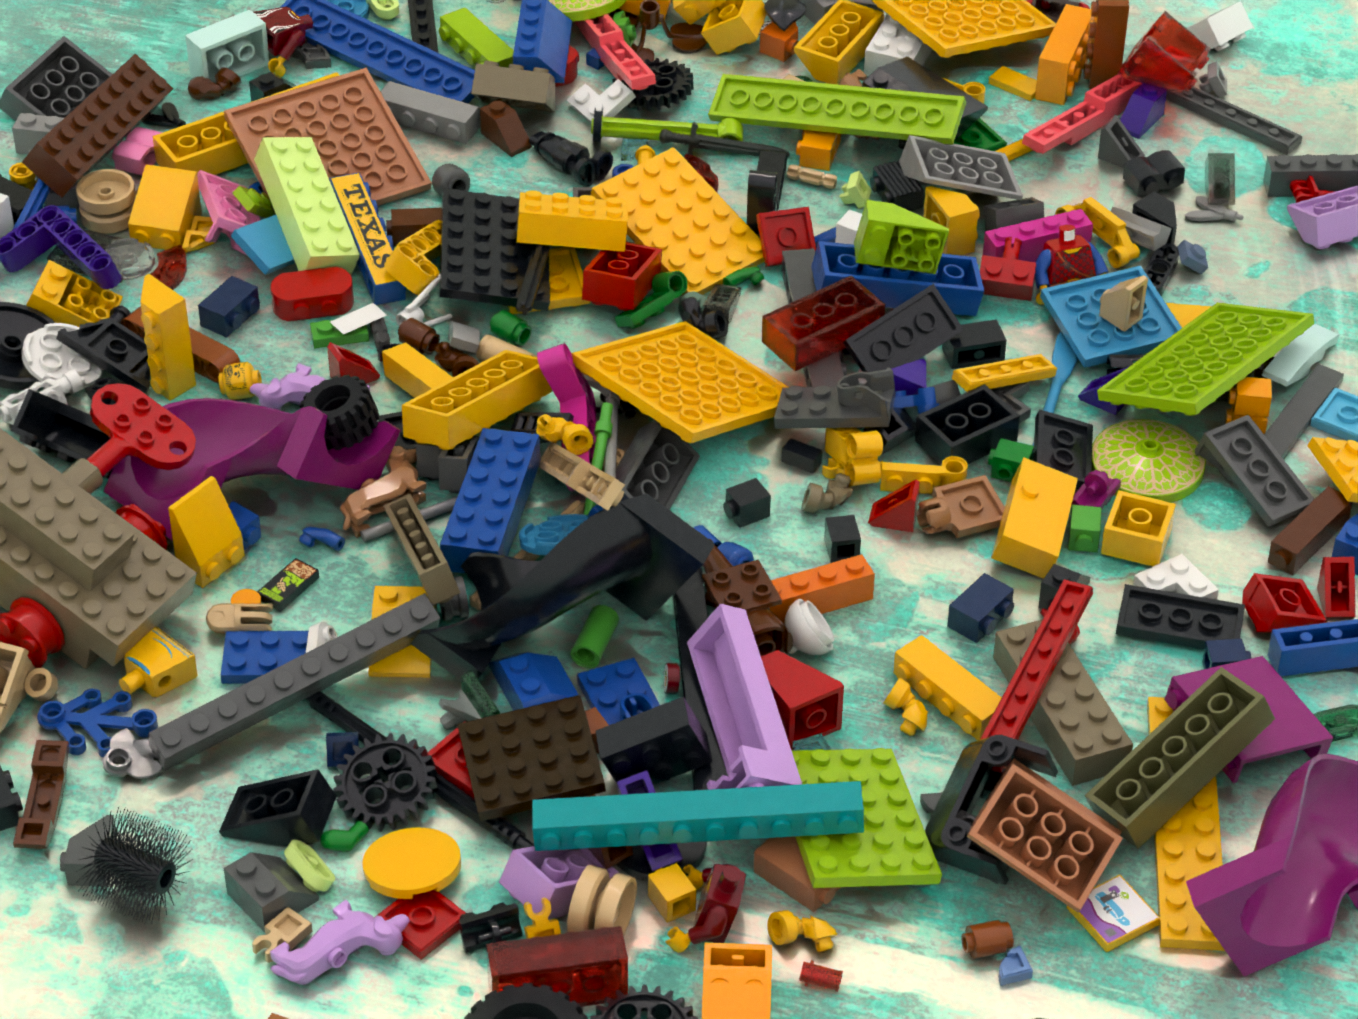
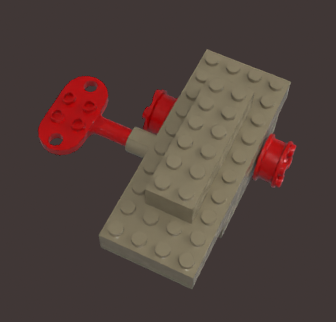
[0,383,197,669]

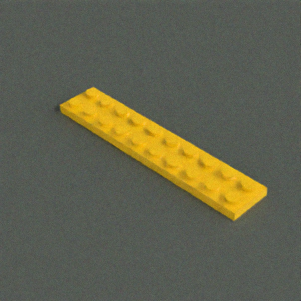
[1147,697,1225,951]

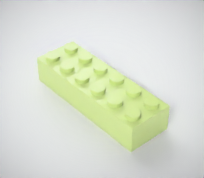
[254,137,360,275]

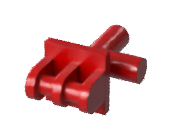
[1289,175,1336,203]

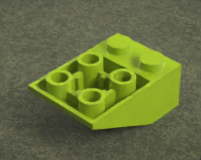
[854,200,949,274]

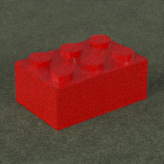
[582,242,662,311]

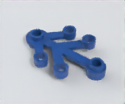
[37,688,158,758]

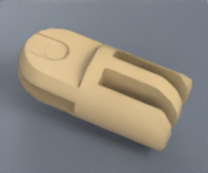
[206,603,273,634]

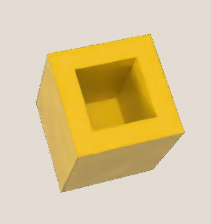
[648,863,696,923]

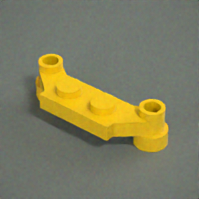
[1055,197,1140,268]

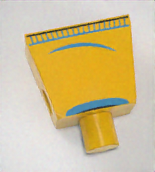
[119,626,198,697]

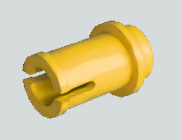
[635,145,656,164]

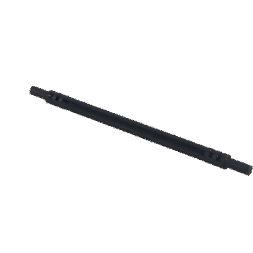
[306,691,534,850]

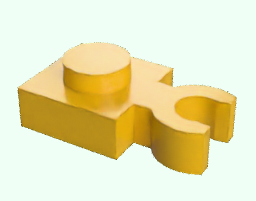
[524,897,565,961]

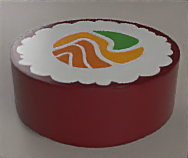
[664,663,680,694]

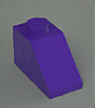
[1120,81,1167,139]

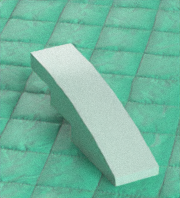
[1262,324,1339,387]

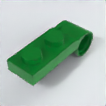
[614,271,687,329]

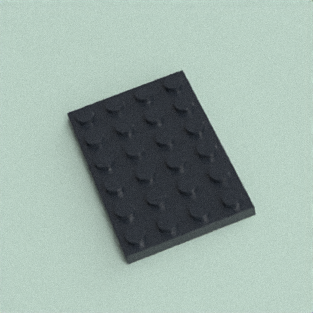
[439,188,550,311]

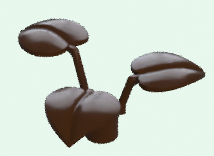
[608,0,708,63]

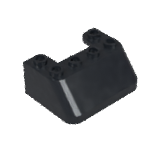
[11,389,113,479]

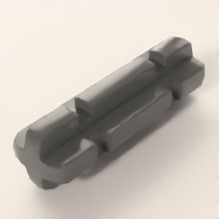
[370,317,390,349]

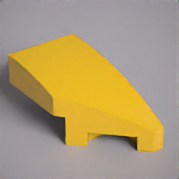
[182,216,216,253]

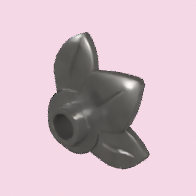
[103,728,162,779]

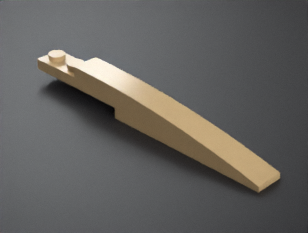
[539,442,625,511]

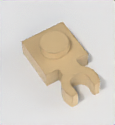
[252,907,313,963]

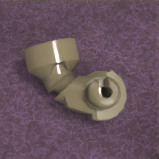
[801,473,854,514]

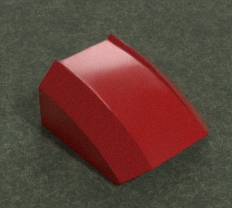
[1242,573,1328,633]

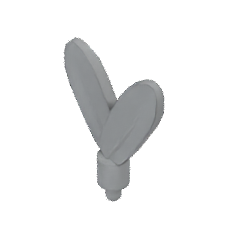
[1185,196,1244,222]

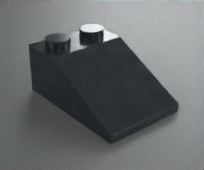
[219,769,337,847]

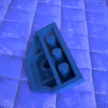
[489,652,579,711]

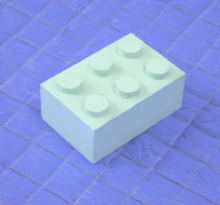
[185,10,269,83]

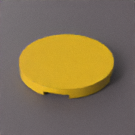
[362,827,461,899]

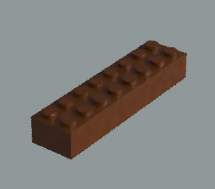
[22,54,174,198]

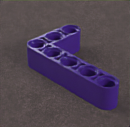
[0,205,122,290]

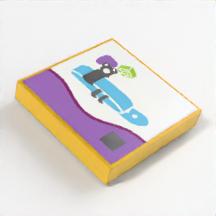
[1066,875,1160,953]

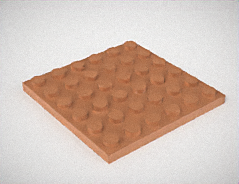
[224,68,432,209]

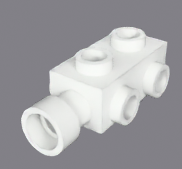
[0,369,83,425]

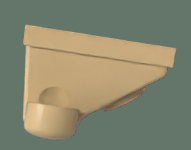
[0,642,58,734]

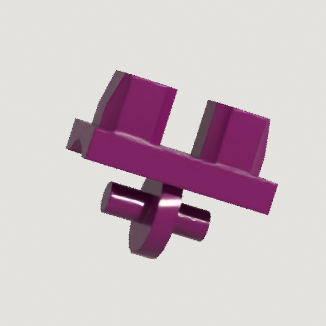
[1071,469,1121,510]

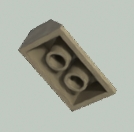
[471,61,556,112]

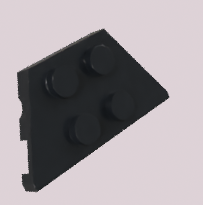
[56,318,151,394]

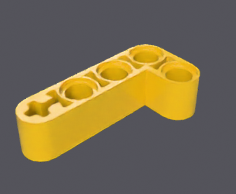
[384,220,441,295]

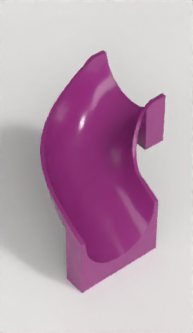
[103,398,401,541]
[1186,754,1358,976]

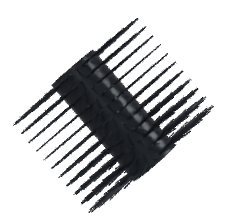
[76,807,193,925]

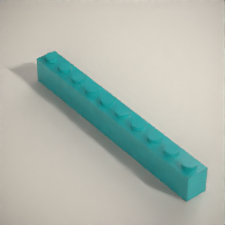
[532,781,864,851]

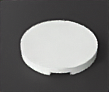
[21,323,104,388]

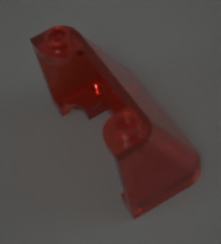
[1118,11,1211,93]

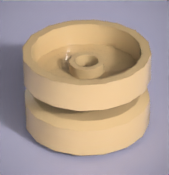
[76,169,136,234]
[567,865,637,948]

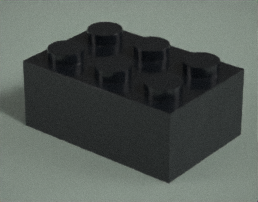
[915,384,1020,465]
[595,697,713,785]

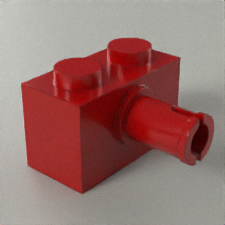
[979,237,1036,301]

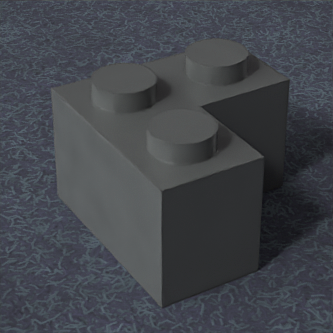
[416,436,479,494]

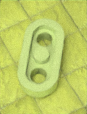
[366,0,399,20]
[284,840,335,892]

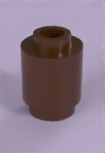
[398,318,440,354]

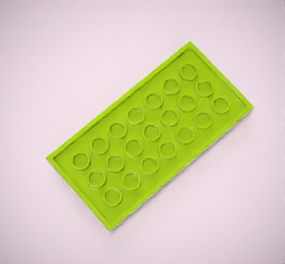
[1097,302,1314,416]

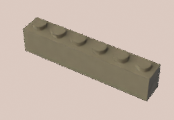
[383,494,460,605]

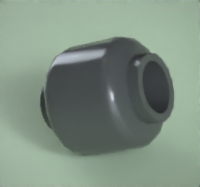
[432,163,470,196]

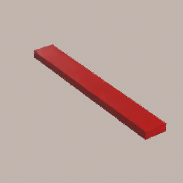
[980,579,1093,773]

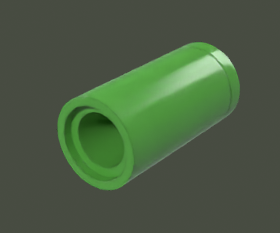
[570,605,619,668]

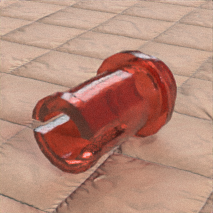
[799,960,843,992]

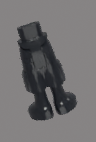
[529,131,613,186]

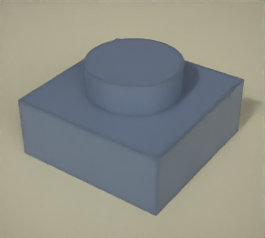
[1177,240,1209,274]

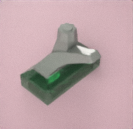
[439,670,501,730]

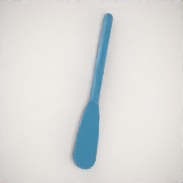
[1032,332,1078,453]

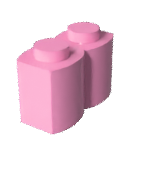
[112,127,163,176]

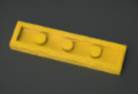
[952,354,1057,392]

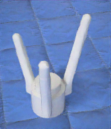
[396,274,453,327]

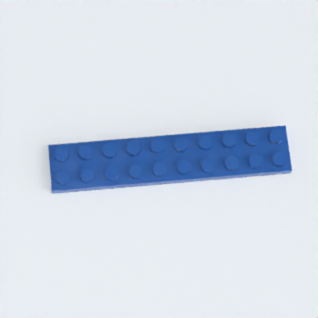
[279,0,475,103]

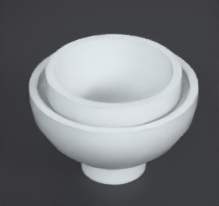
[784,599,835,655]

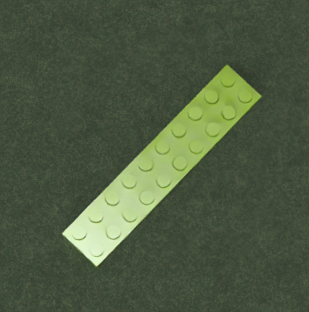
[708,74,966,145]

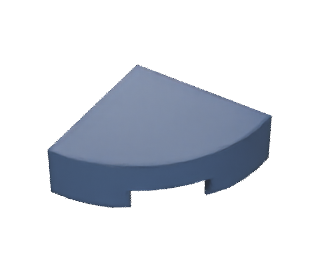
[998,945,1033,986]

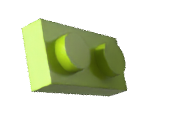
[232,186,276,218]

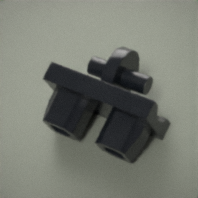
[458,902,523,953]

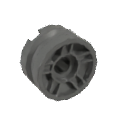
[440,576,469,621]

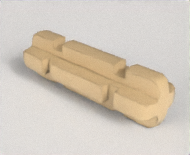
[787,165,837,189]

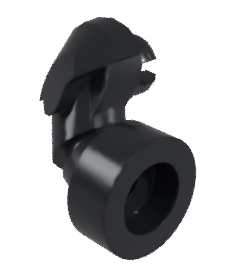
[678,297,728,339]

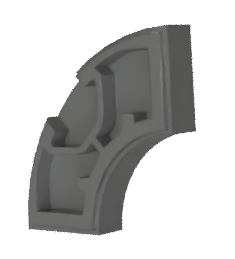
[291,38,331,69]

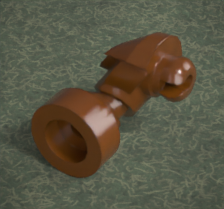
[188,67,241,100]
[434,342,479,377]

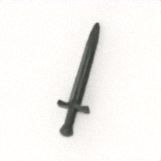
[659,122,790,159]

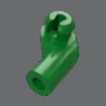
[723,266,764,290]
[320,821,369,852]

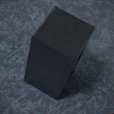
[782,438,822,473]

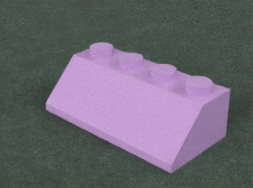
[1287,185,1358,249]

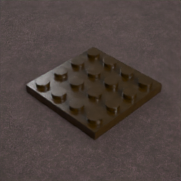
[457,695,606,822]

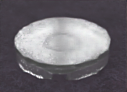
[105,238,155,280]

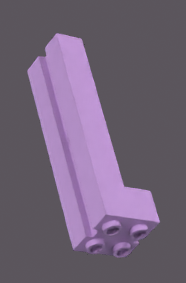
[687,604,802,790]

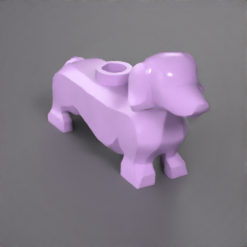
[250,363,370,411]
[270,900,410,985]

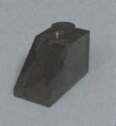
[1205,153,1235,205]

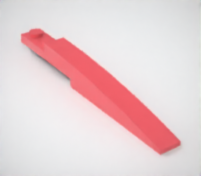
[574,14,656,90]
[1022,45,1191,154]

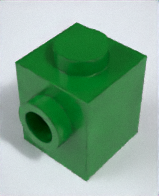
[988,438,1034,482]

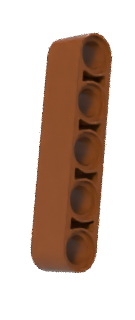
[121,306,241,383]

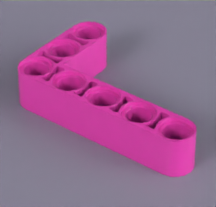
[537,343,596,492]

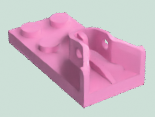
[197,170,260,255]

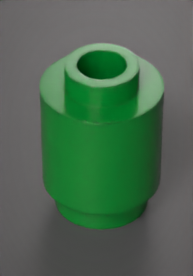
[490,310,532,346]

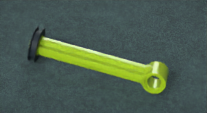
[591,107,743,153]

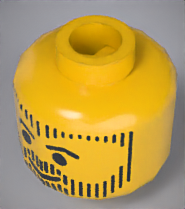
[218,362,262,400]

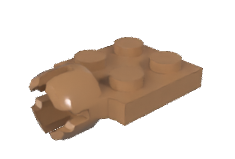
[916,475,1005,538]

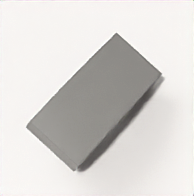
[448,321,480,354]

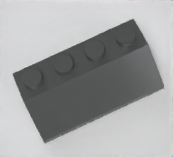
[616,420,700,510]

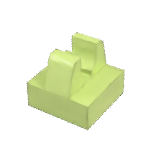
[839,171,872,209]

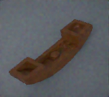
[13,740,69,849]

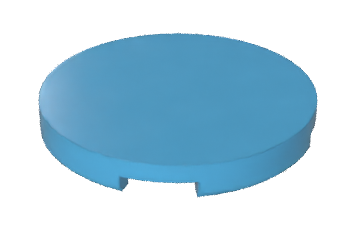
[519,514,591,556]

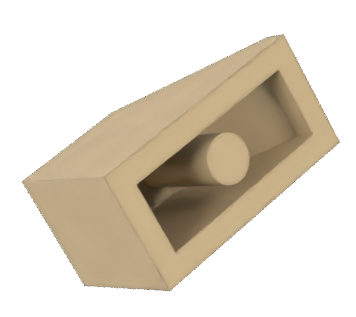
[1099,275,1148,332]

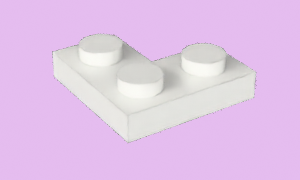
[567,79,636,123]
[1133,554,1219,599]

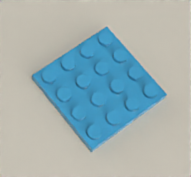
[1040,266,1182,368]

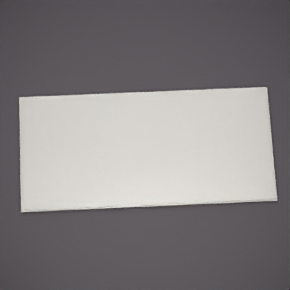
[330,303,387,335]

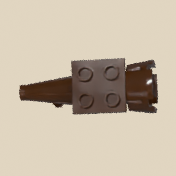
[702,539,793,656]

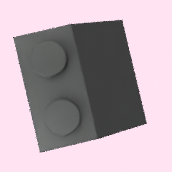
[224,852,319,932]

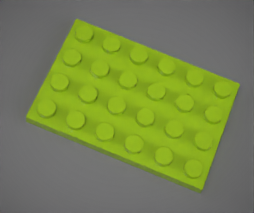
[791,748,942,888]

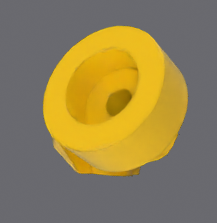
[536,414,593,455]
[883,677,928,736]
[767,910,837,952]

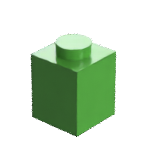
[1068,505,1101,553]

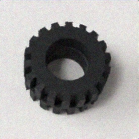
[300,375,379,450]

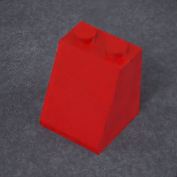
[761,650,844,750]

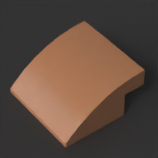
[966,758,1123,912]

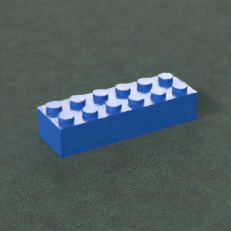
[811,241,984,316]
[440,428,541,573]

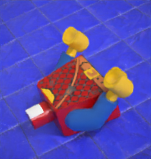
[1035,224,1109,305]

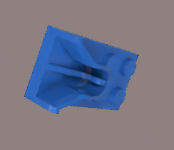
[577,658,660,725]

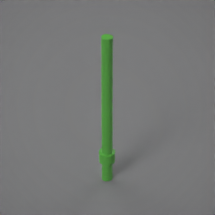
[583,402,613,515]

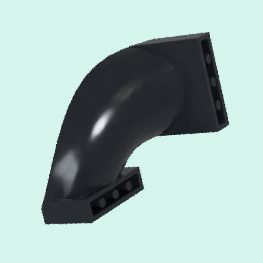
[410,493,715,687]

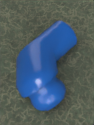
[299,526,345,551]

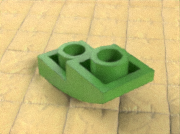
[613,11,637,47]

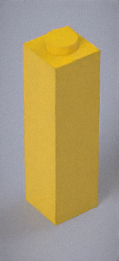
[382,342,453,398]

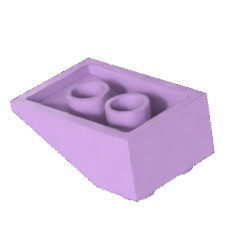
[499,846,619,919]

